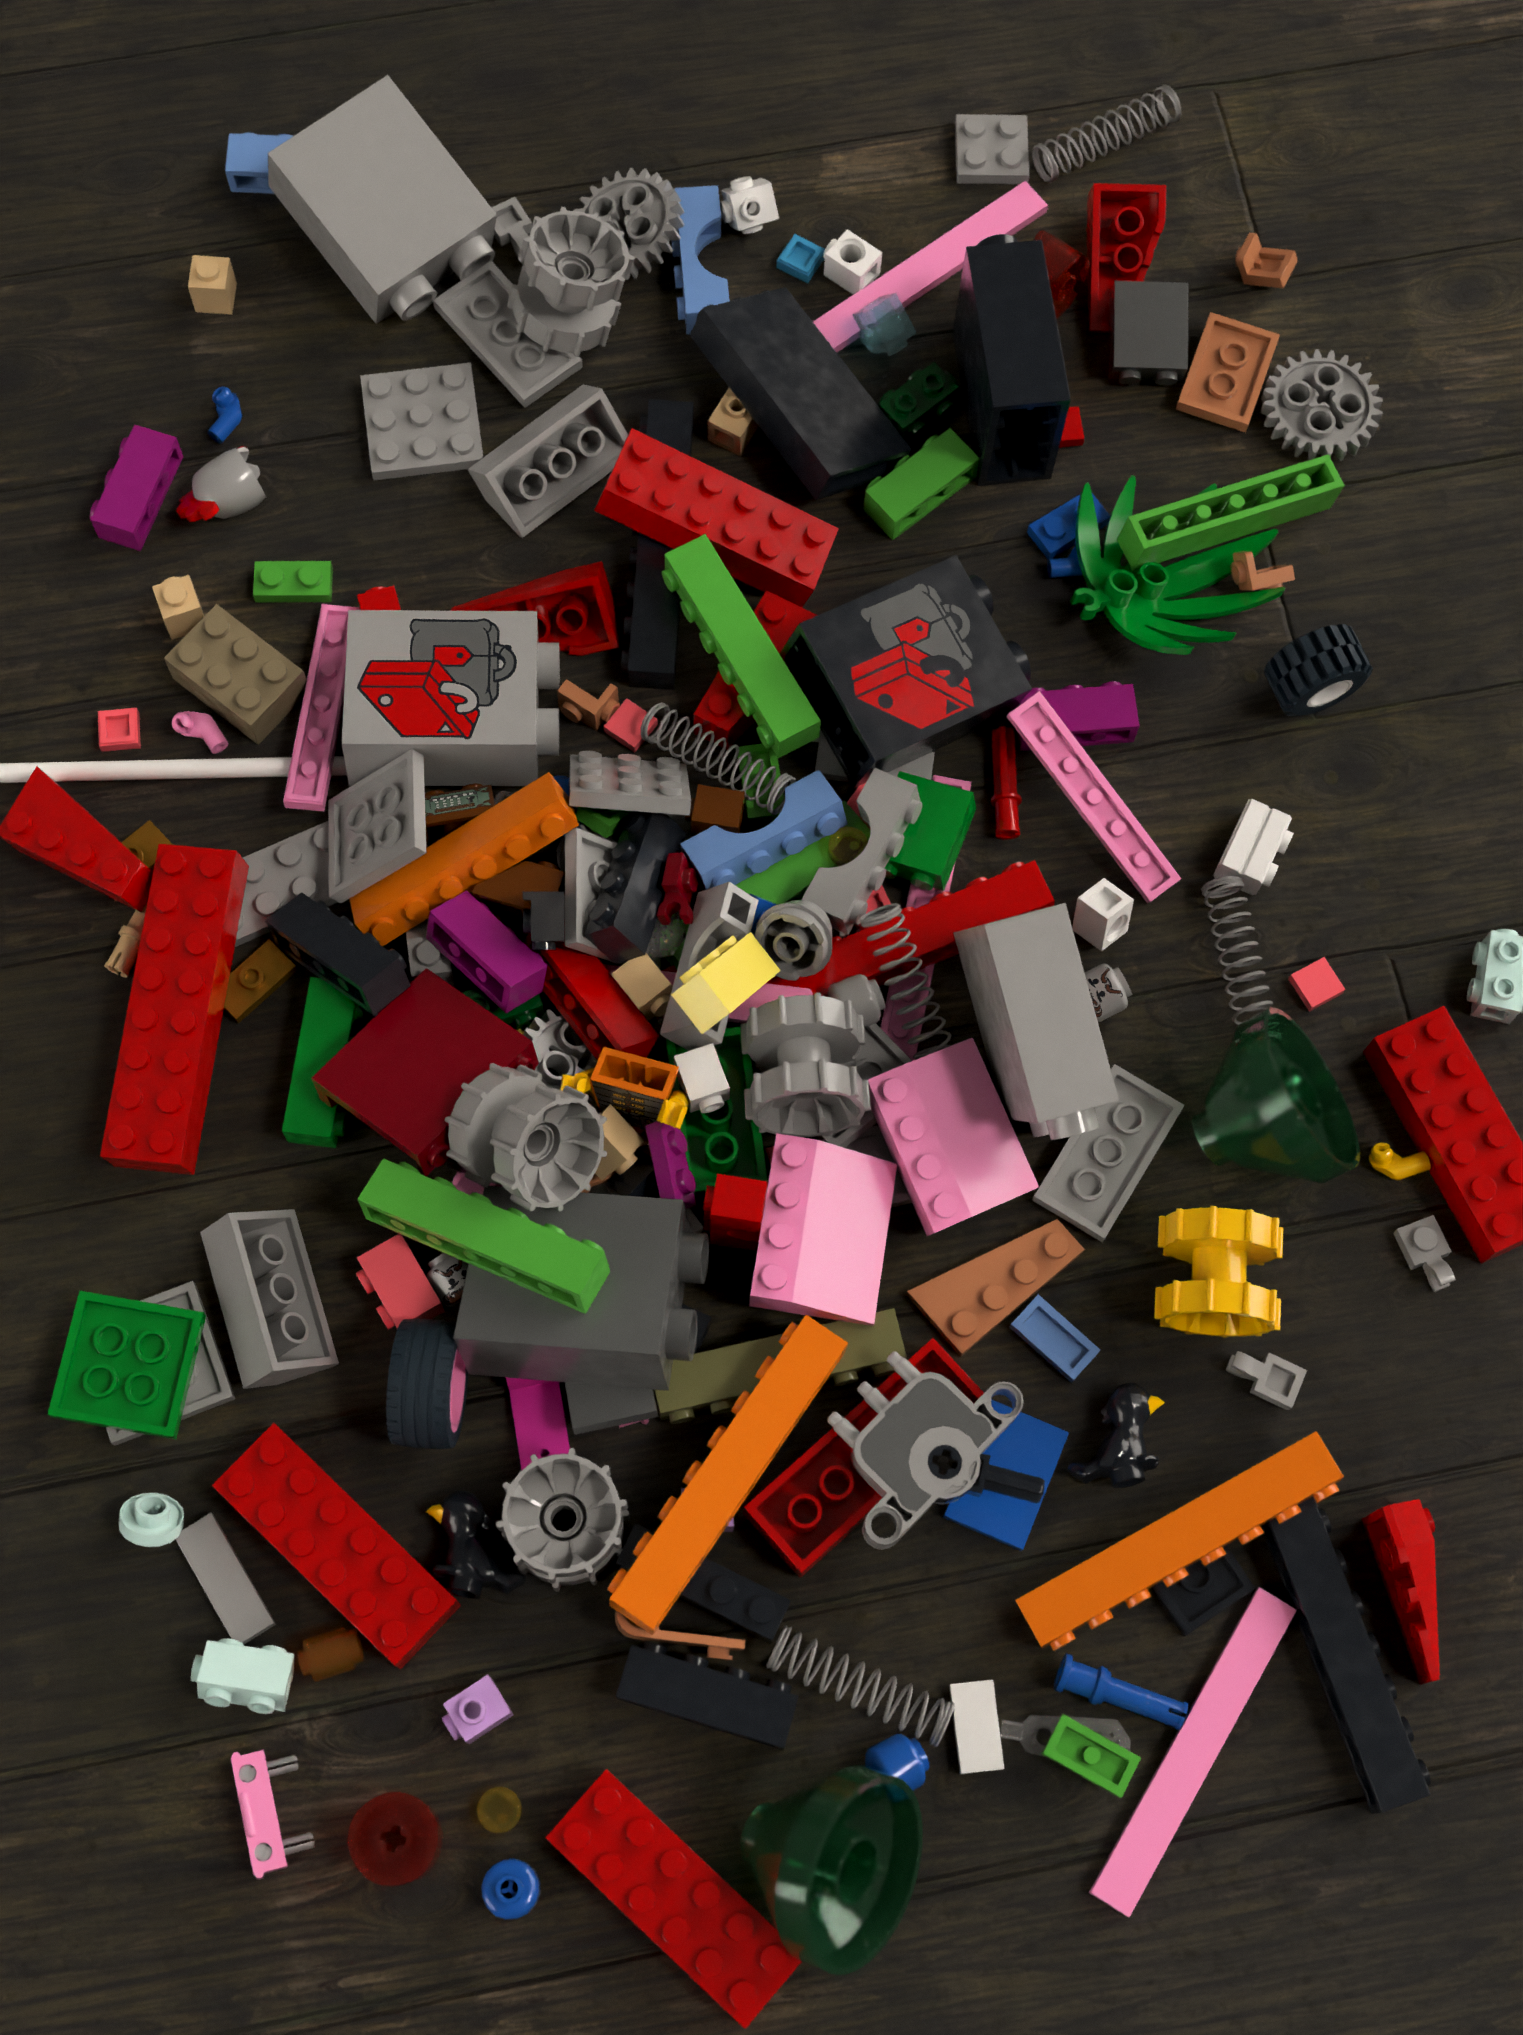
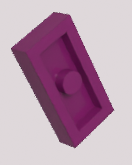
[645,1121,697,1210]

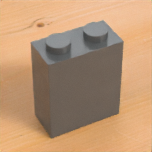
[1108,281,1188,385]

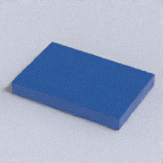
[943,1399,1069,1551]

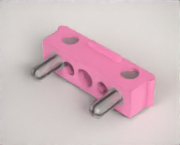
[231,1750,315,1880]

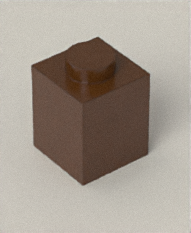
[685,784,745,836]

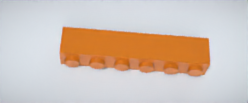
[349,772,579,947]

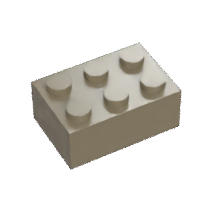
[164,604,307,745]

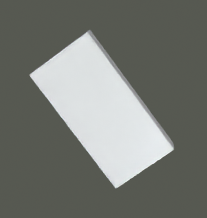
[949,1680,1004,1774]

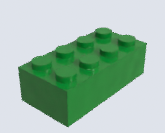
[666,1027,768,1204]

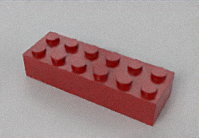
[594,428,839,607]
[1363,1006,1523,1264]
[743,1338,984,1578]
[212,1423,461,1670]
[546,1769,805,2029]

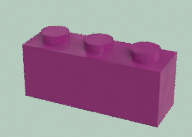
[90,424,183,551]
[1014,682,1140,751]
[426,890,548,1013]

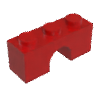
[703,1174,768,1252]

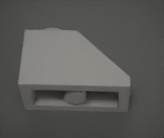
[406,918,456,987]

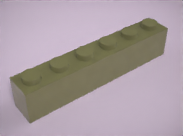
[654,1308,907,1424]

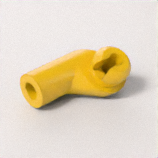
[1369,1142,1431,1180]

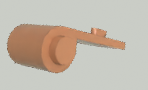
[615,1611,745,1660]

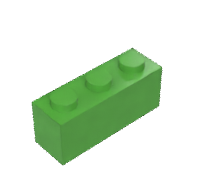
[863,428,980,541]

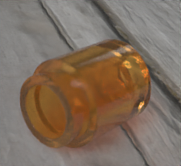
[297,1627,365,1682]

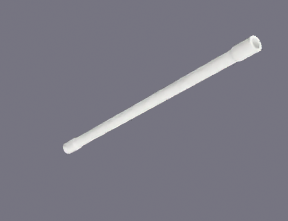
[0,756,347,783]

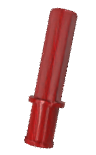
[991,726,1022,840]

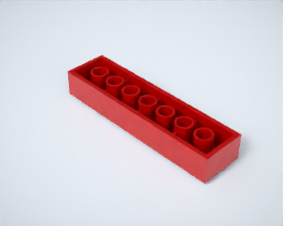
[100,844,249,1175]

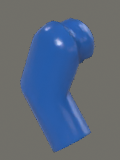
[207,387,242,444]
[1047,542,1082,578]

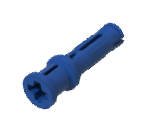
[1054,1653,1188,1730]

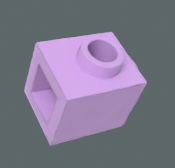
[442,1675,514,1744]

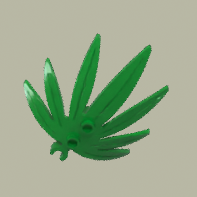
[1070,475,1286,655]

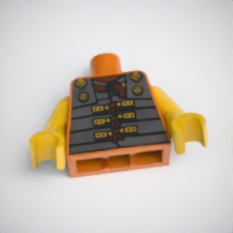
[560,1047,689,1133]

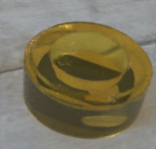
[828,827,868,866]
[477,1787,522,1833]

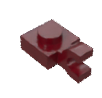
[657,852,698,925]

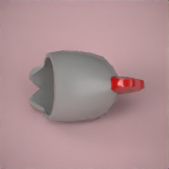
[176,446,266,522]

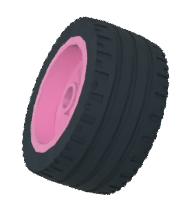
[386,1318,468,1449]

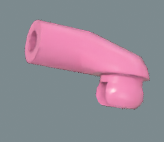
[172,711,228,754]

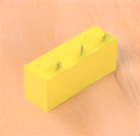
[671,932,781,1034]

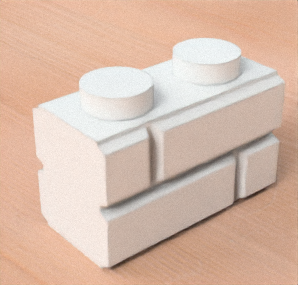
[1213,799,1294,895]

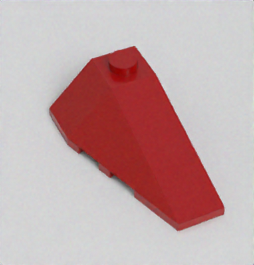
[1087,183,1166,333]
[451,561,619,656]
[1362,1499,1440,1685]

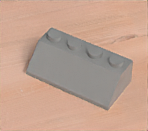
[467,385,628,538]
[200,1209,339,1389]

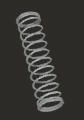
[1032,85,1182,182]
[640,702,796,815]
[1201,876,1282,1049]
[859,903,951,1059]
[766,1625,955,1747]

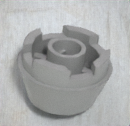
[754,900,832,981]

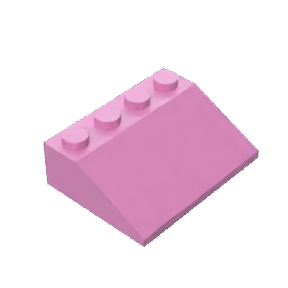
[868,1038,1039,1236]
[749,1133,897,1326]

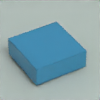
[776,234,825,284]

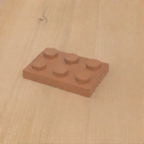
[1175,312,1280,433]

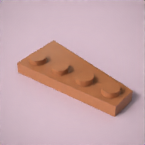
[906,1219,1085,1357]

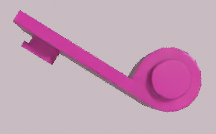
[506,1377,570,1470]

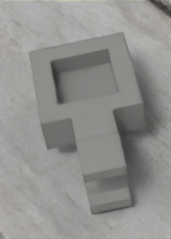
[491,197,532,265]
[1393,1215,1456,1292]
[1226,1351,1307,1410]

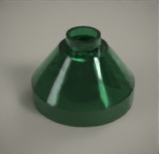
[1192,1007,1360,1184]
[741,1765,923,1975]

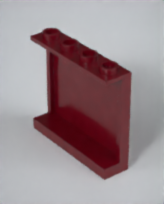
[311,968,539,1176]

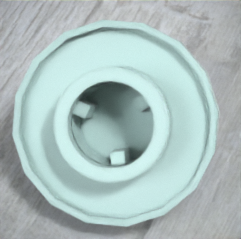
[119,1493,184,1547]

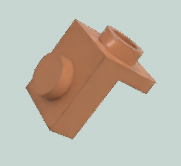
[1236,233,1298,288]
[1231,551,1295,591]
[557,679,620,731]

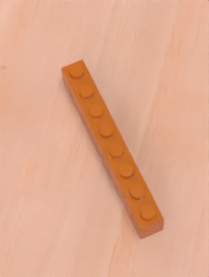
[607,1315,848,1636]
[1015,1431,1344,1651]

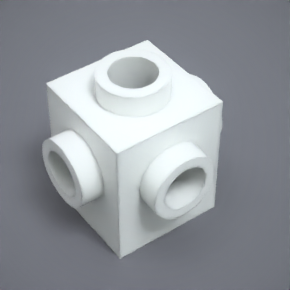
[720,177,779,234]

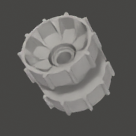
[507,207,635,357]
[740,993,871,1137]
[445,1063,607,1211]
[496,1448,630,1592]

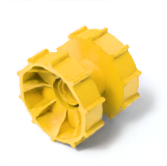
[1154,1206,1283,1338]

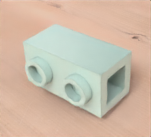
[1467,929,1523,1024]
[191,1638,294,1714]

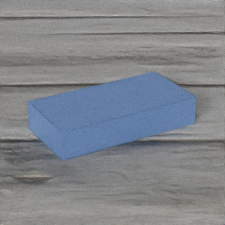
[1009,1294,1100,1383]

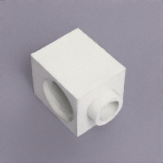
[823,229,882,295]
[1072,878,1134,951]
[674,1043,730,1113]

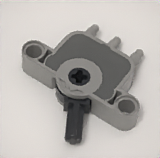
[827,1351,1045,1550]

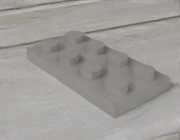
[433,261,583,408]
[235,820,337,947]
[1032,1064,1184,1243]

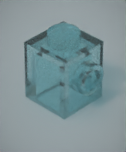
[853,293,917,356]

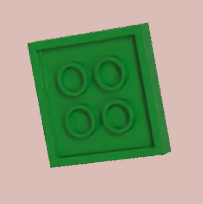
[47,1290,206,1440]

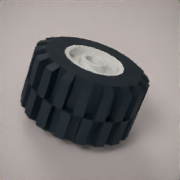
[1264,624,1373,716]

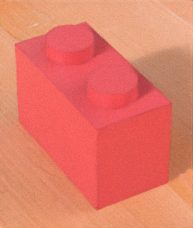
[356,1234,445,1330]

